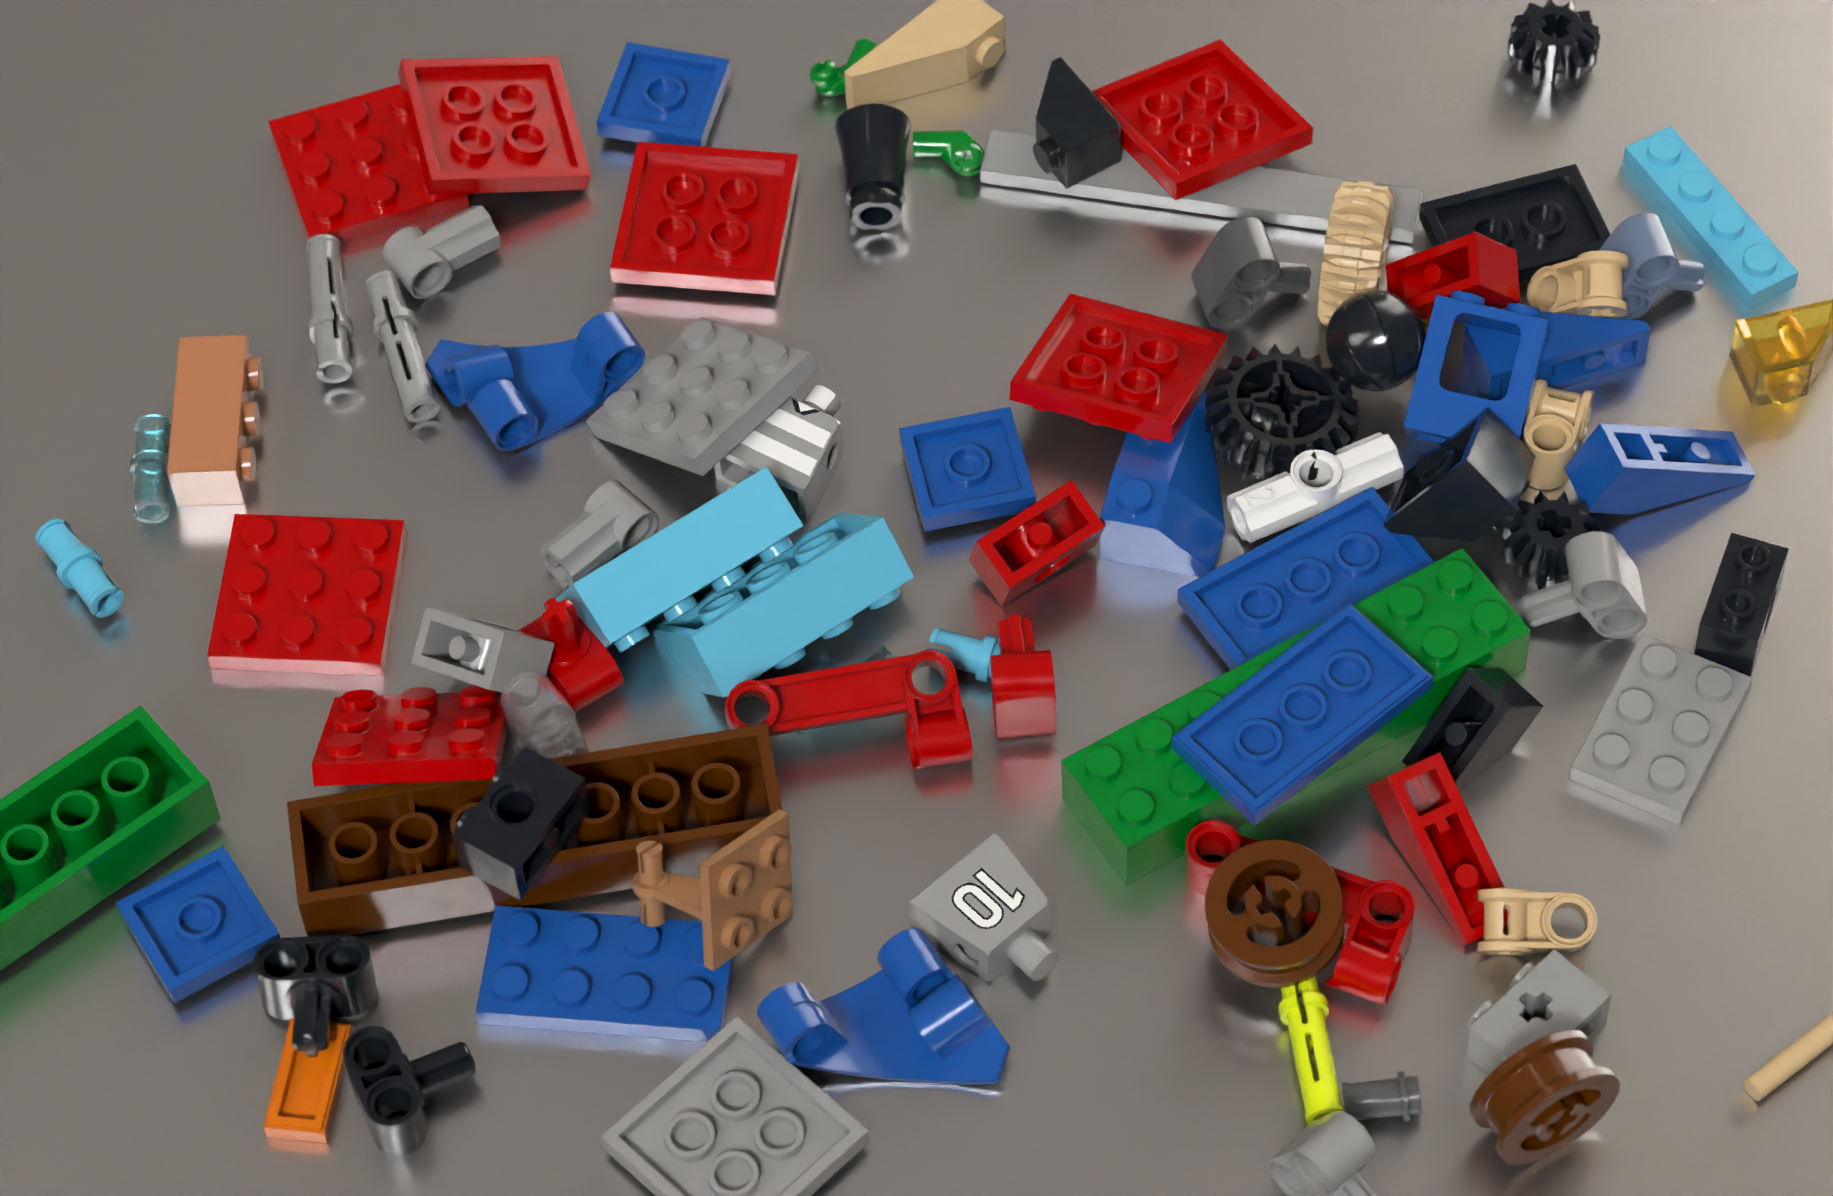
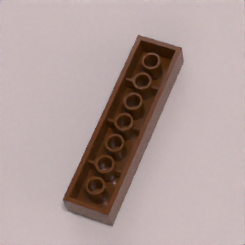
[287,723,782,936]

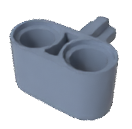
[1599,213,1706,320]

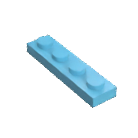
[1623,126,1799,308]

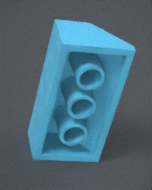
[556,466,804,653]
[651,512,914,698]

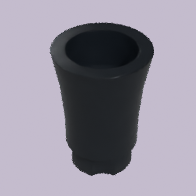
[835,104,911,231]

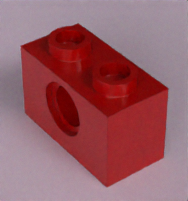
[969,480,1105,607]

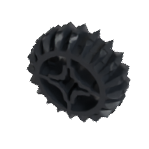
[1204,344,1359,481]

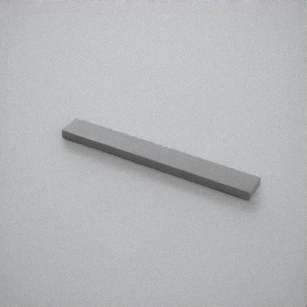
[980,129,1422,243]

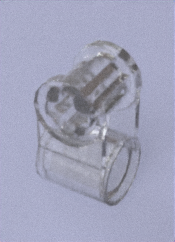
[501,670,589,759]

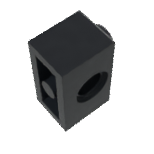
[1694,532,1789,677]
[453,746,591,901]

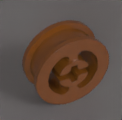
[1205,840,1345,988]
[1470,1030,1620,1165]

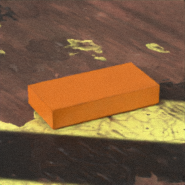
[263,1018,353,1144]

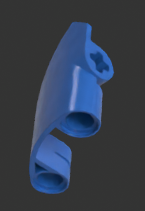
[426,312,646,451]
[757,928,1010,1085]

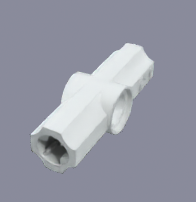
[1227,432,1404,543]

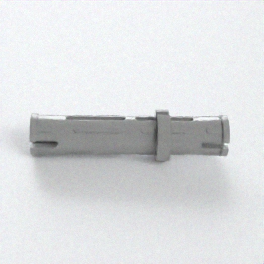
[305,234,353,383]
[364,271,440,423]

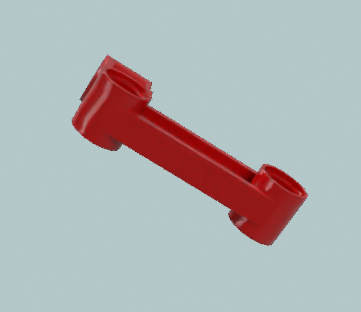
[725,650,973,770]
[1186,820,1415,1006]

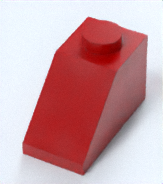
[1385,232,1520,319]

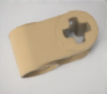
[1527,250,1629,318]
[1522,379,1594,490]
[1477,888,1598,956]

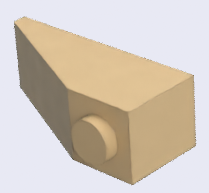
[844,0,1006,109]

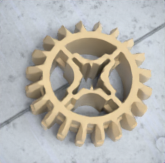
[1317,180,1394,326]

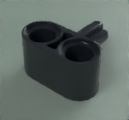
[253,935,378,1057]
[343,1026,476,1156]

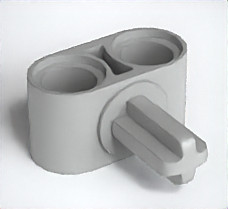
[1521,531,1648,638]
[1268,1111,1377,1196]

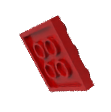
[1092,39,1313,200]
[398,56,591,195]
[268,84,470,244]
[610,142,799,295]
[1009,293,1228,443]
[207,514,407,676]
[312,685,512,786]

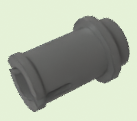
[1342,1071,1422,1122]

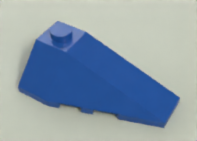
[1100,387,1225,577]

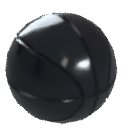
[1326,290,1426,391]

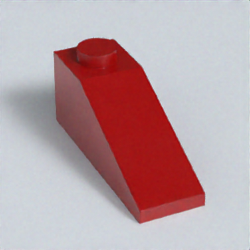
[1367,752,1508,945]

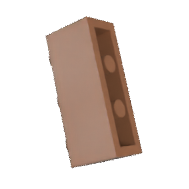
[167,335,263,507]

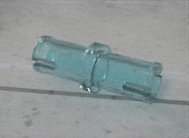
[129,414,171,524]

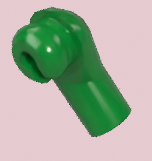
[809,39,878,98]
[913,130,985,176]

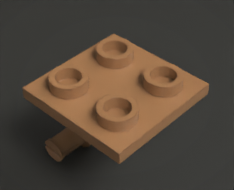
[633,809,793,971]

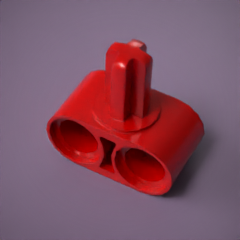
[518,597,623,715]
[990,614,1056,740]

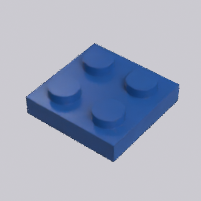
[597,42,731,147]
[899,407,1036,532]
[115,846,280,1003]

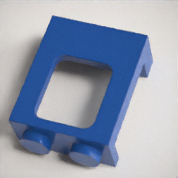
[1403,291,1551,445]

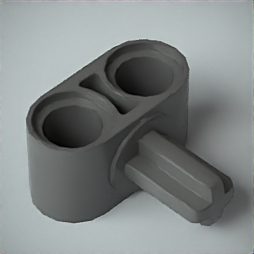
[1191,217,1312,329]

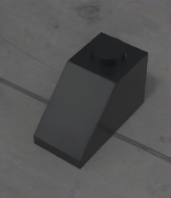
[1033,57,1121,189]
[1401,668,1543,791]

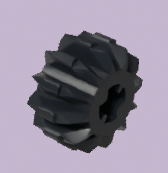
[1507,0,1600,90]
[1502,490,1601,590]

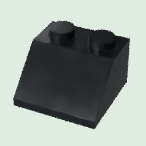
[1383,408,1536,542]

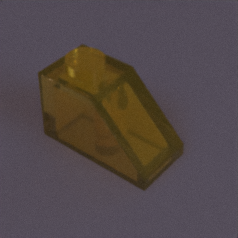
[1729,299,1833,408]

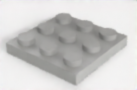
[587,317,819,476]
[600,1016,869,1196]

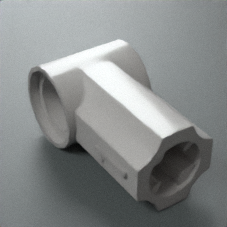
[382,205,501,299]
[540,480,660,588]

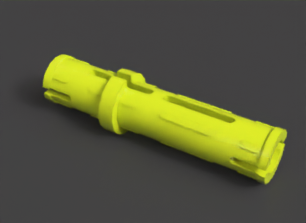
[1278,976,1345,1126]

